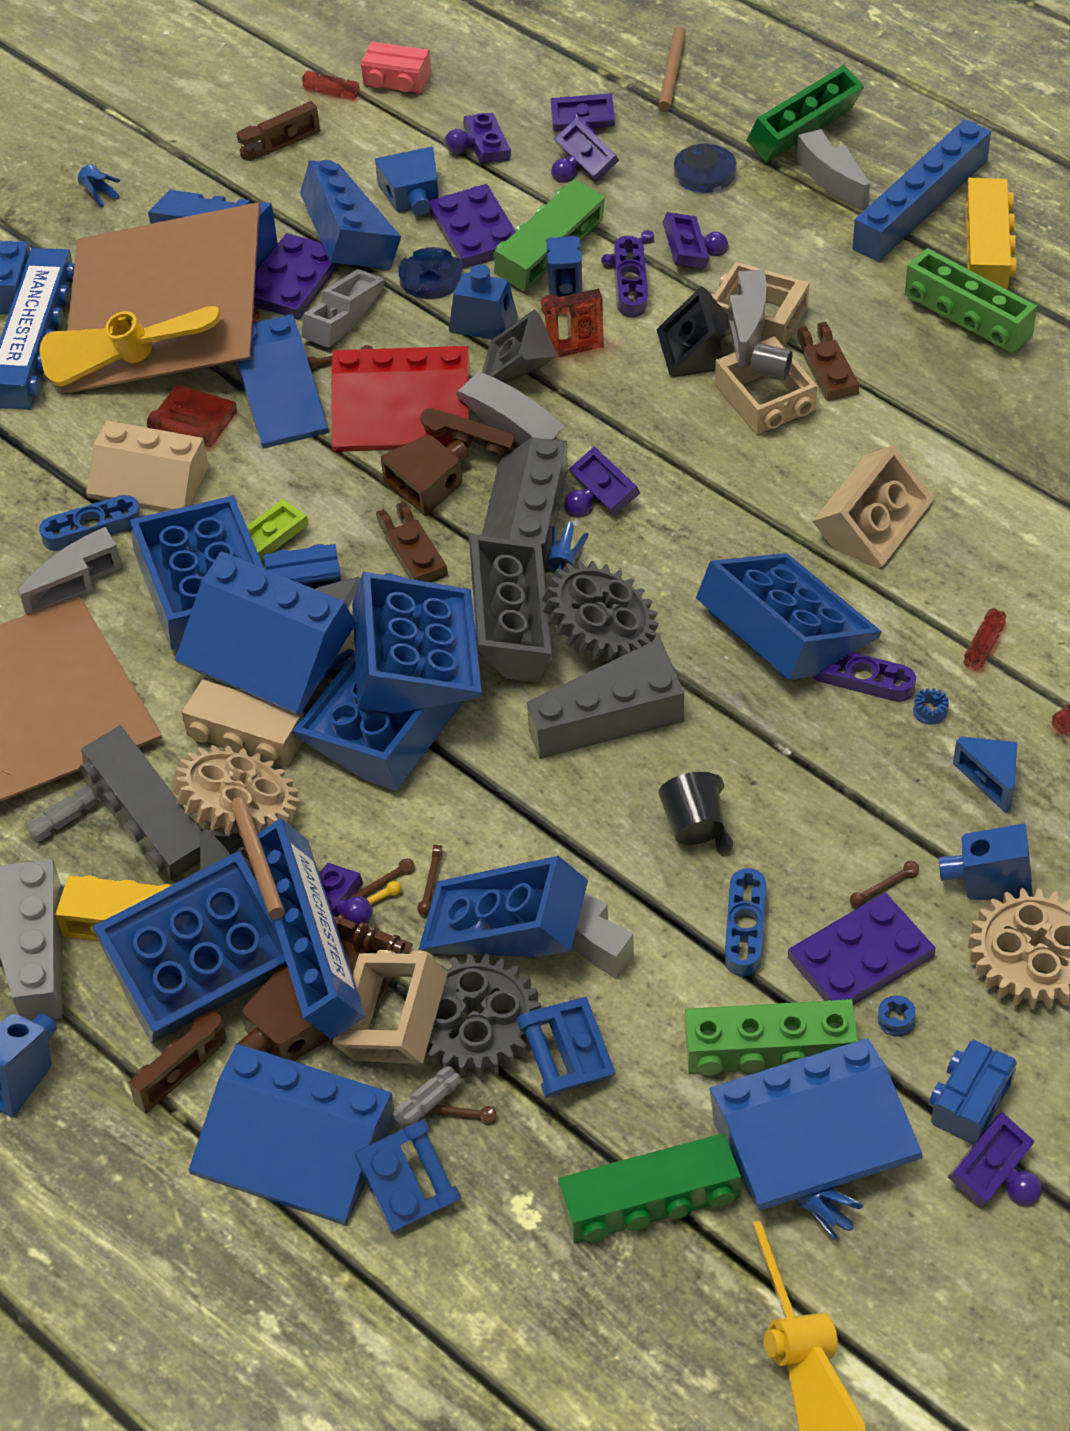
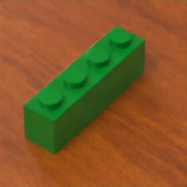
[746,65,864,163]
[558,1133,741,1244]

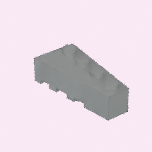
[0,859,63,1021]

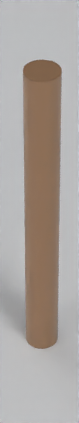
[658,26,686,111]
[231,797,285,920]

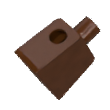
[380,435,469,516]
[235,965,331,1061]

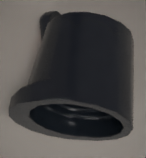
[659,772,733,853]

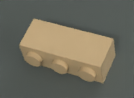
[181,679,304,768]

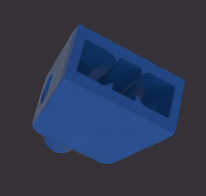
[375,146,439,216]
[449,265,519,340]
[939,824,1033,900]
[0,1014,57,1118]

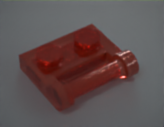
[541,288,604,358]
[147,384,237,448]

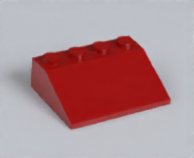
[331,346,471,452]

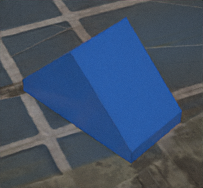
[953,737,1017,813]

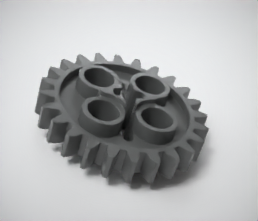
[542,561,659,663]
[426,954,541,1078]

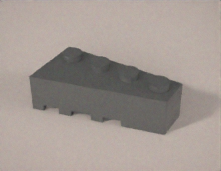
[527,638,684,759]
[80,725,202,881]

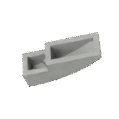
[797,129,870,210]
[301,269,385,348]
[728,269,767,368]
[456,371,565,445]
[18,527,122,615]
[572,893,634,979]

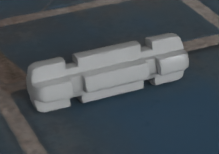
[27,785,98,842]
[393,1067,461,1128]

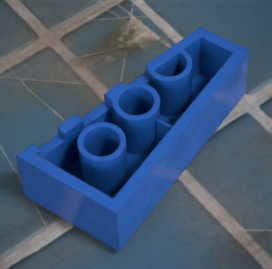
[300,160,402,269]
[148,190,278,272]

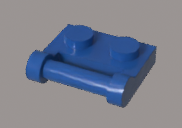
[516,996,616,1098]
[353,1118,462,1232]

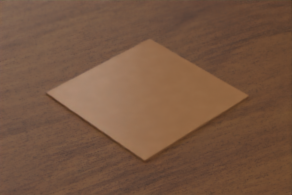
[61,202,260,394]
[0,595,162,802]

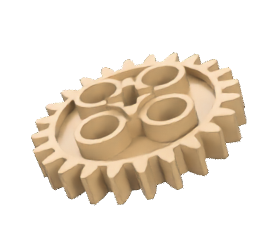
[172,745,299,836]
[968,888,1070,1009]

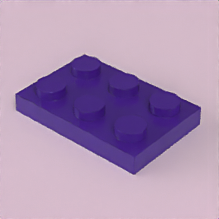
[429,184,516,269]
[254,233,340,320]
[788,892,936,1005]

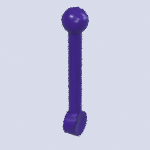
[601,230,654,267]

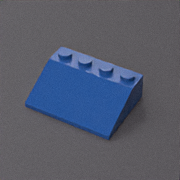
[130,495,264,650]
[175,551,356,716]
[696,553,882,680]
[352,571,482,713]
[293,653,464,791]
[93,851,288,1044]
[709,1038,922,1211]
[189,1044,395,1226]

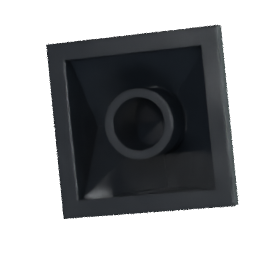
[656,286,730,377]

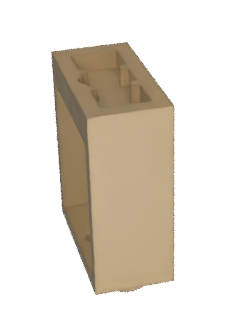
[711,262,809,347]
[715,337,817,435]
[333,950,448,1064]

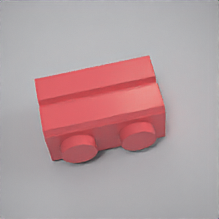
[361,42,431,94]

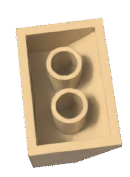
[86,420,209,512]
[812,445,934,568]

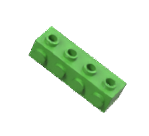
[494,179,605,292]
[905,248,1037,354]
[685,999,858,1076]

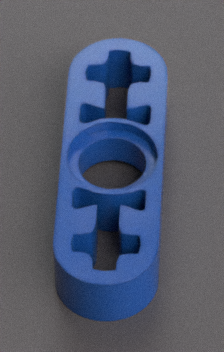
[39,495,142,551]
[725,868,766,976]

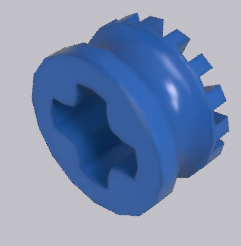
[913,688,949,725]
[878,995,915,1037]

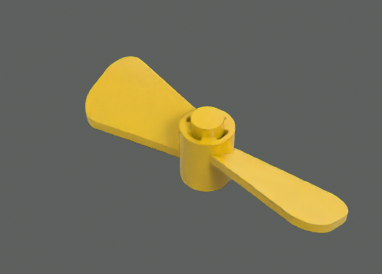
[40,306,221,386]
[752,1220,866,1431]

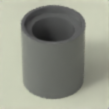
[750,343,793,381]

